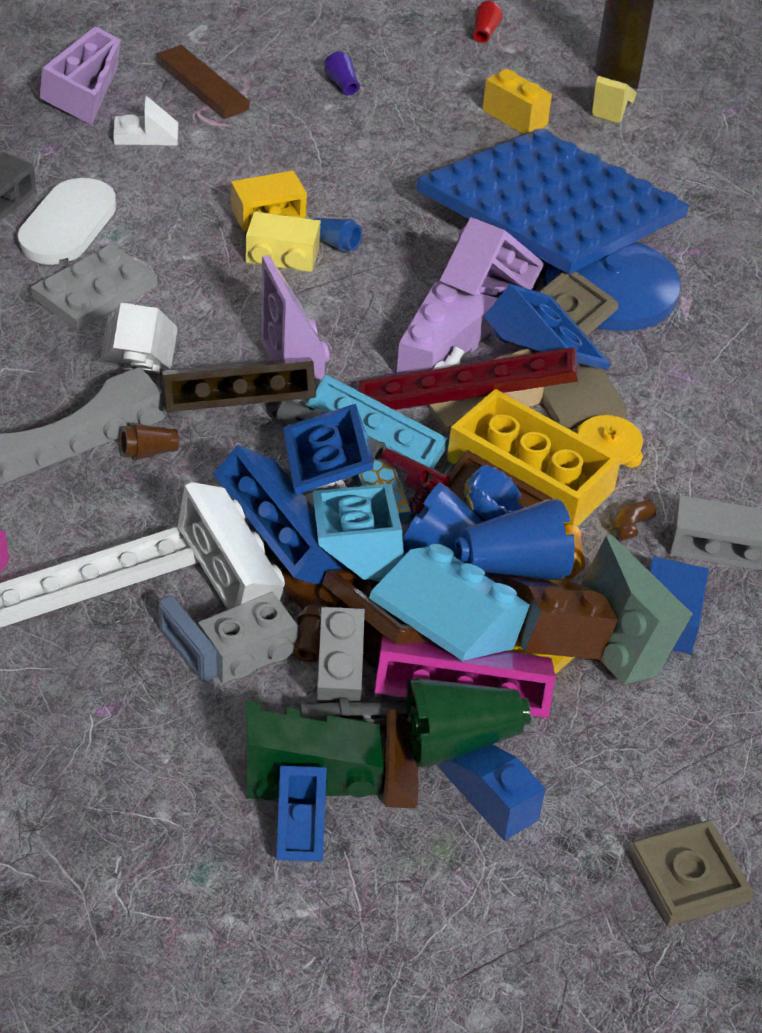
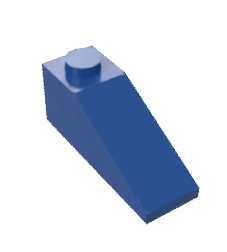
[437,745,546,841]

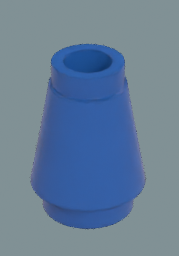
[314,217,362,252]

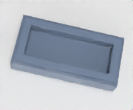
[158,595,217,683]

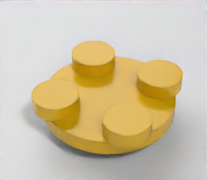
[576,415,643,468]

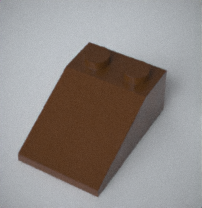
[489,573,618,660]

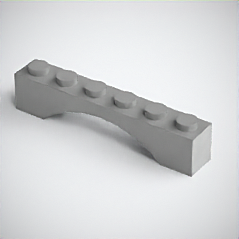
[0,367,164,485]

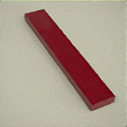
[358,347,578,410]

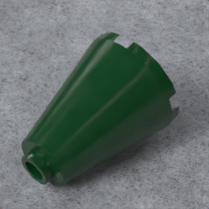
[406,678,531,768]

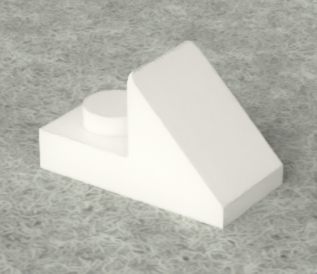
[114,96,178,145]

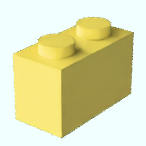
[246,211,320,272]

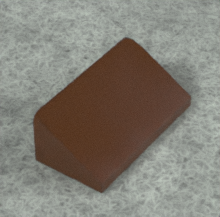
[383,708,418,808]

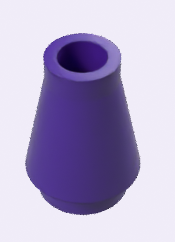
[324,51,360,96]

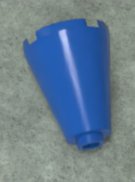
[403,483,490,578]
[455,499,575,581]

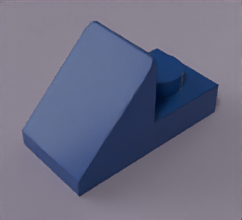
[276,766,327,862]

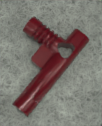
[381,448,450,514]

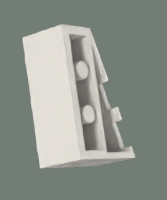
[100,303,178,374]

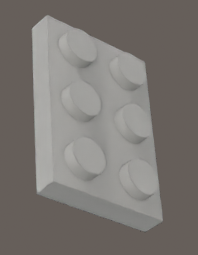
[31,244,157,331]

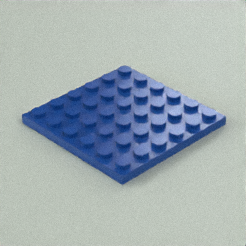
[416,129,689,274]

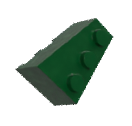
[245,700,384,800]

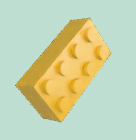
[447,389,621,527]

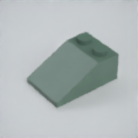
[580,535,693,685]

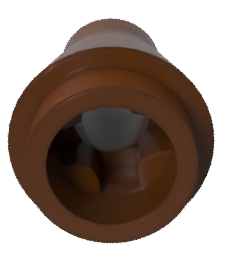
[120,423,179,461]

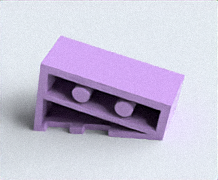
[40,26,121,125]
[440,217,544,295]
[396,281,498,375]

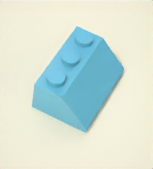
[313,484,404,582]
[369,544,530,661]

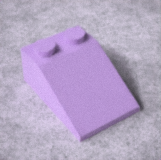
[261,255,329,380]

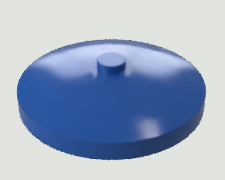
[544,241,680,331]

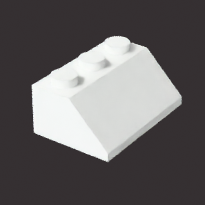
[178,482,285,610]

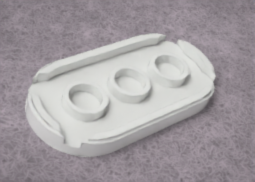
[18,178,116,265]

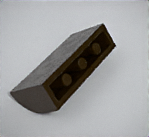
[595,0,654,89]
[160,357,316,412]

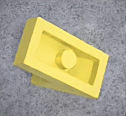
[592,76,637,123]

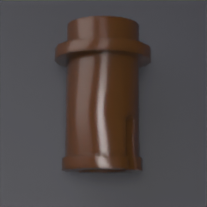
[294,605,322,662]

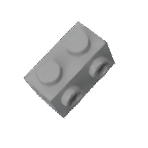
[198,591,298,684]

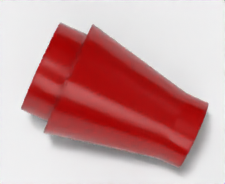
[473,1,503,43]

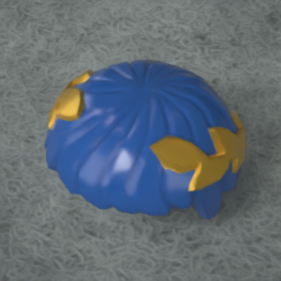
[464,465,524,521]

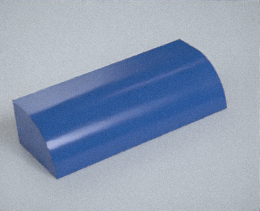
[213,445,349,584]

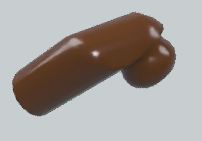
[612,499,656,541]

